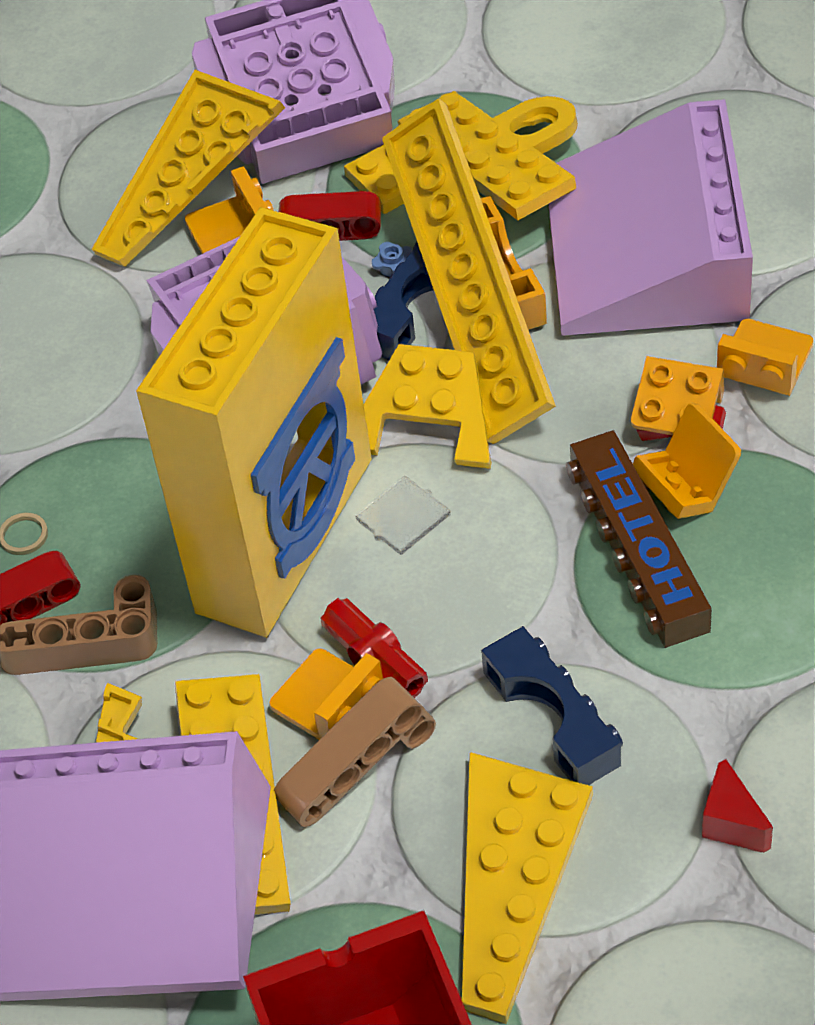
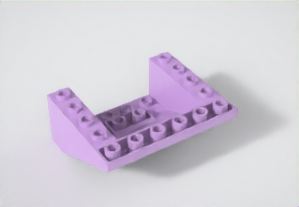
[548,99,753,336]
[0,731,271,1001]

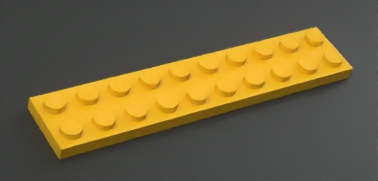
[382,99,556,444]

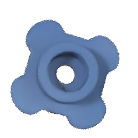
[371,242,413,277]

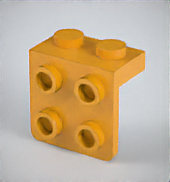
[185,166,274,254]
[717,319,813,396]
[631,356,724,435]
[632,404,741,519]
[270,648,383,740]

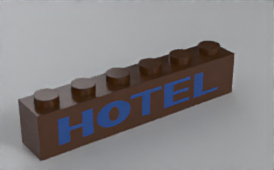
[566,430,712,648]

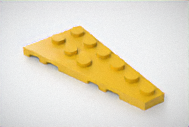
[92,70,285,267]
[462,752,593,1024]

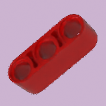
[278,191,381,241]
[0,551,81,625]

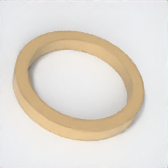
[0,513,48,555]

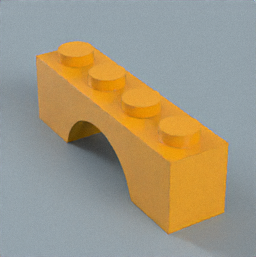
[481,196,547,330]

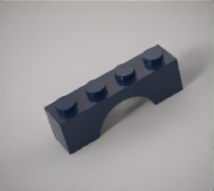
[373,241,434,360]
[481,626,623,785]

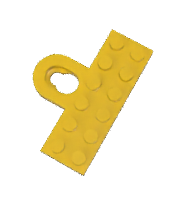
[397,91,578,220]
[175,674,291,915]

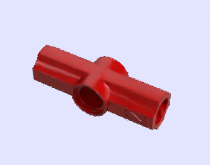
[320,598,428,698]

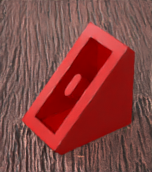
[702,759,773,853]

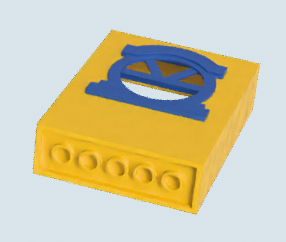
[136,207,372,638]

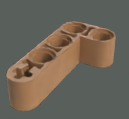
[0,575,158,675]
[274,677,436,827]

